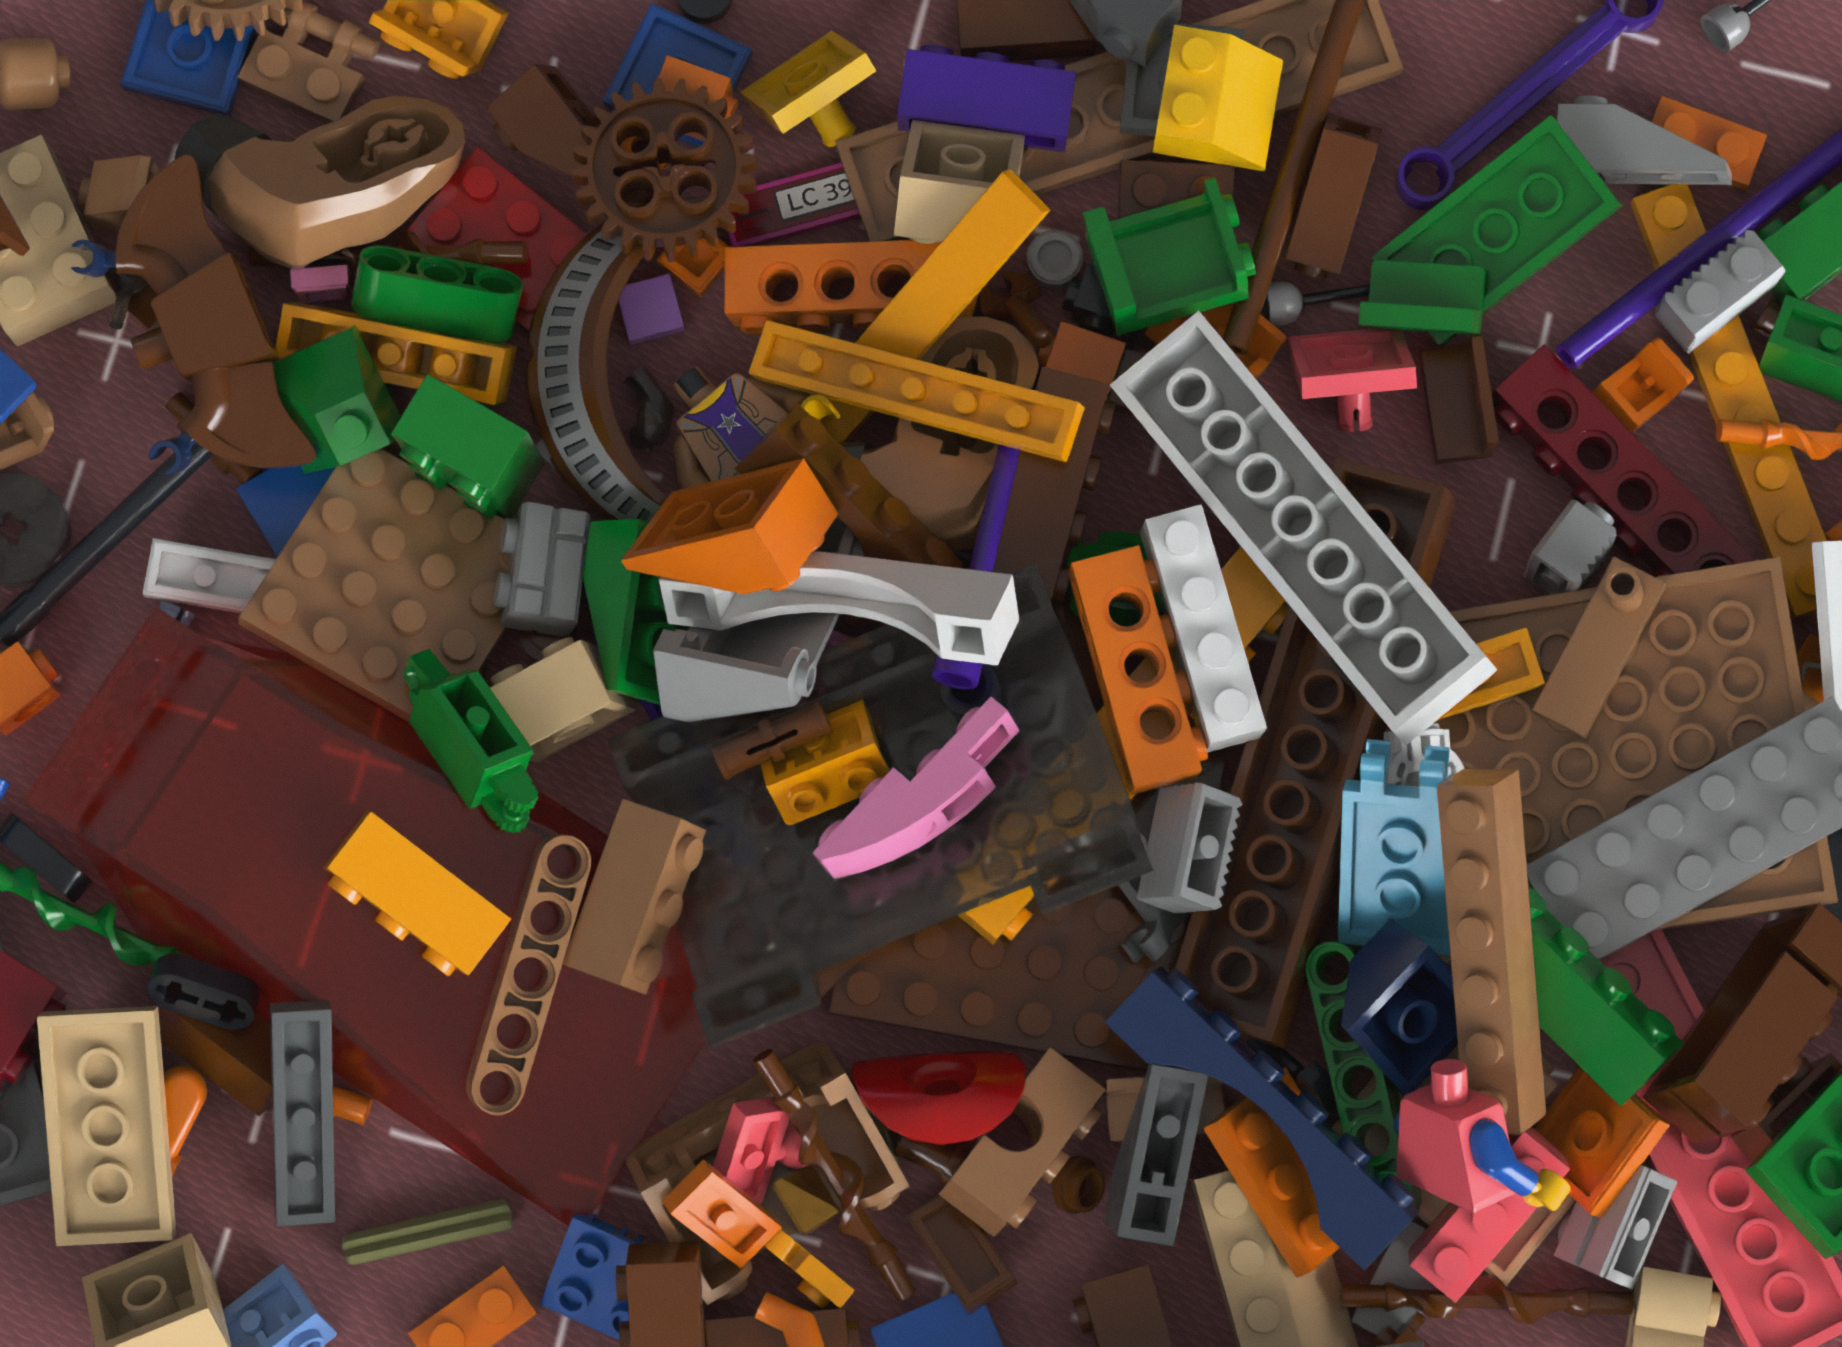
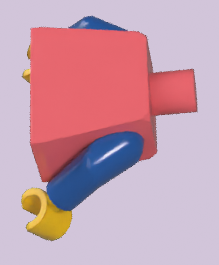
[1394,1059,1571,1213]

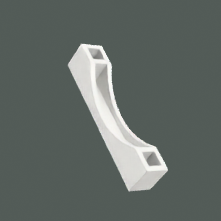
[659,551,1019,666]

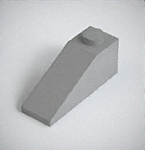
[1557,96,1732,185]

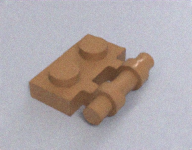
[237,0,380,124]

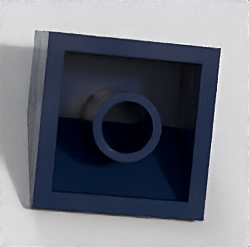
[1341,918,1458,1096]

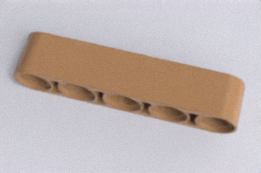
[465,835,591,1115]

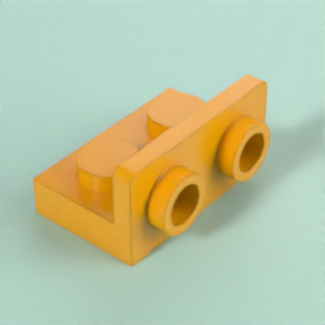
[756,699,890,825]

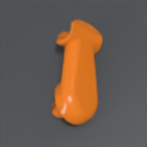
[164,1065,208,1177]

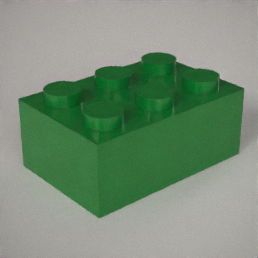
[391,374,545,520]

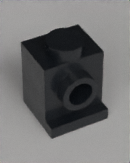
[1062,264,1139,351]

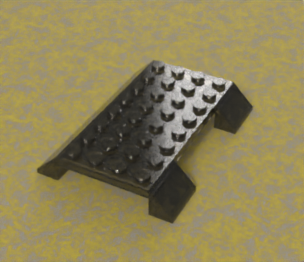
[607,564,1154,1049]

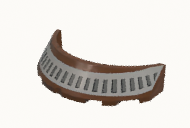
[525,196,708,522]

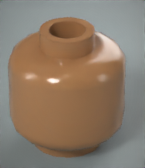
[0,36,70,111]

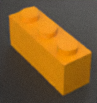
[323,811,511,977]

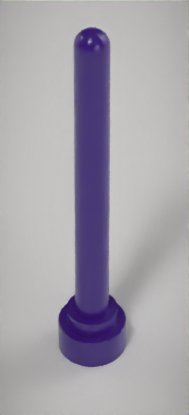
[932,445,1020,690]

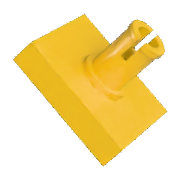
[740,30,876,147]

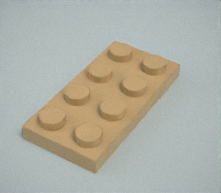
[37,1006,177,1246]

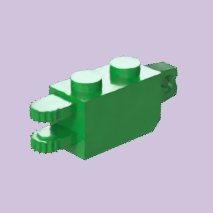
[403,649,538,834]

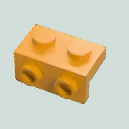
[368,0,509,79]

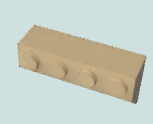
[1191,1171,1358,1347]

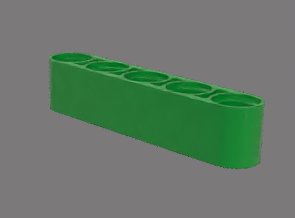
[1306,942,1422,1210]

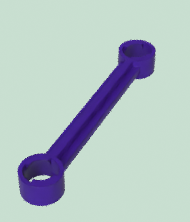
[1395,0,1664,210]

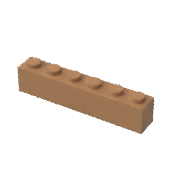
[1437,769,1546,1135]

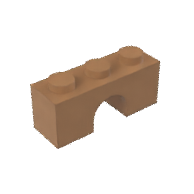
[938,1047,1106,1237]

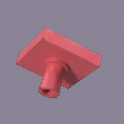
[1288,328,1417,432]

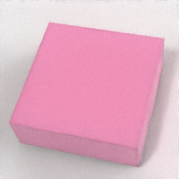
[290,265,354,303]

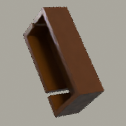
[1642,903,1842,1143]

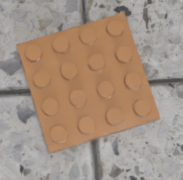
[238,448,510,722]

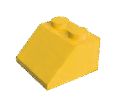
[1152,25,1283,171]

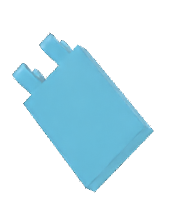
[1338,739,1451,956]

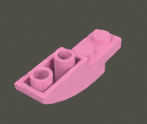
[813,697,1020,879]

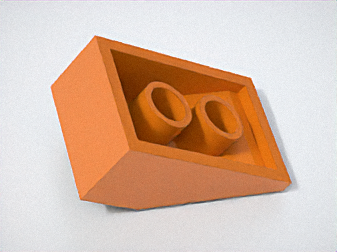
[621,458,838,594]

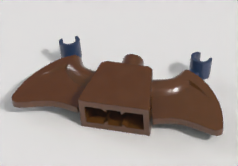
[71,155,317,475]

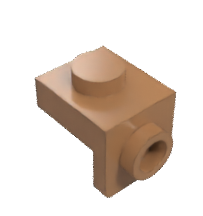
[0,392,54,470]

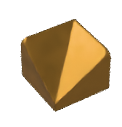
[773,1166,842,1236]

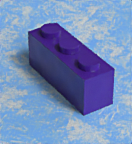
[897,45,1076,153]

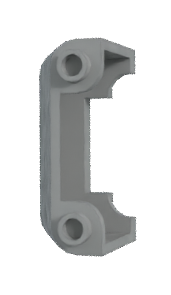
[653,517,864,722]

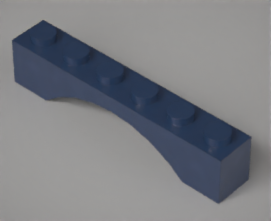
[1105,966,1419,1271]

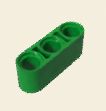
[351,245,523,343]

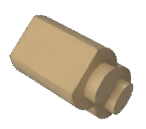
[1624,1267,1721,1347]

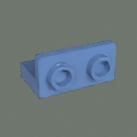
[223,1264,337,1347]

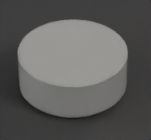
[1026,230,1083,289]

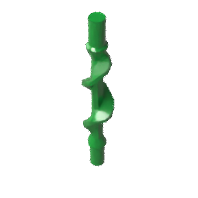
[0,863,193,966]

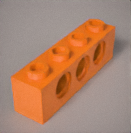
[724,240,958,334]
[1068,545,1208,795]

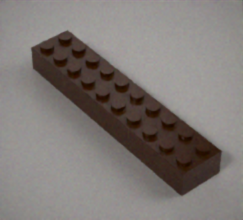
[1175,457,1457,1050]

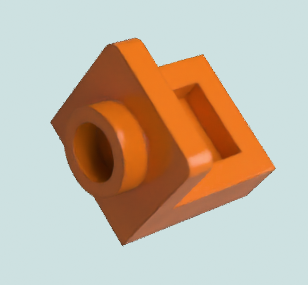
[1592,337,1694,433]

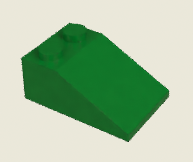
[583,519,690,705]

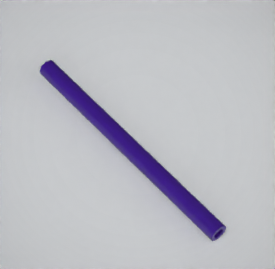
[1556,128,1842,369]

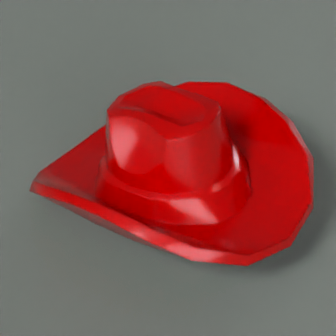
[851,1051,1026,1145]

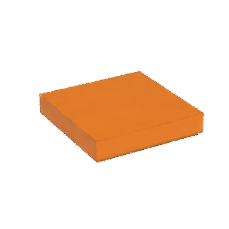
[1534,1066,1670,1219]

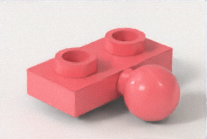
[713,1097,809,1204]

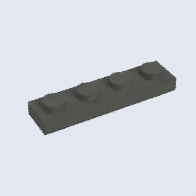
[270,1000,335,1227]

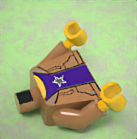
[672,366,840,489]

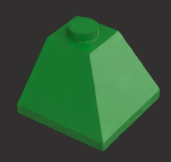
[273,325,401,474]

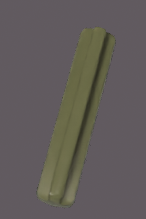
[342,1198,514,1265]

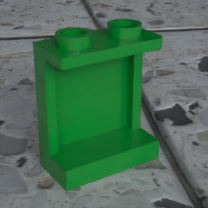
[1082,177,1256,336]

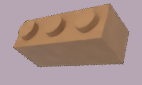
[563,799,706,995]

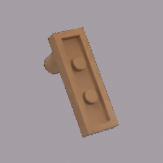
[1532,557,1667,739]

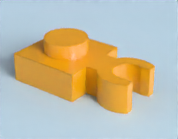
[764,1229,855,1310]

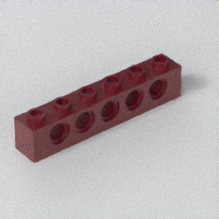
[1492,344,1757,577]

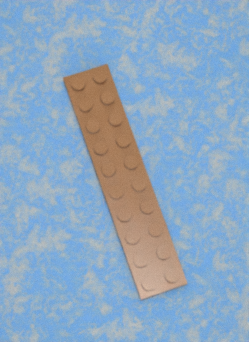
[835,0,1403,242]

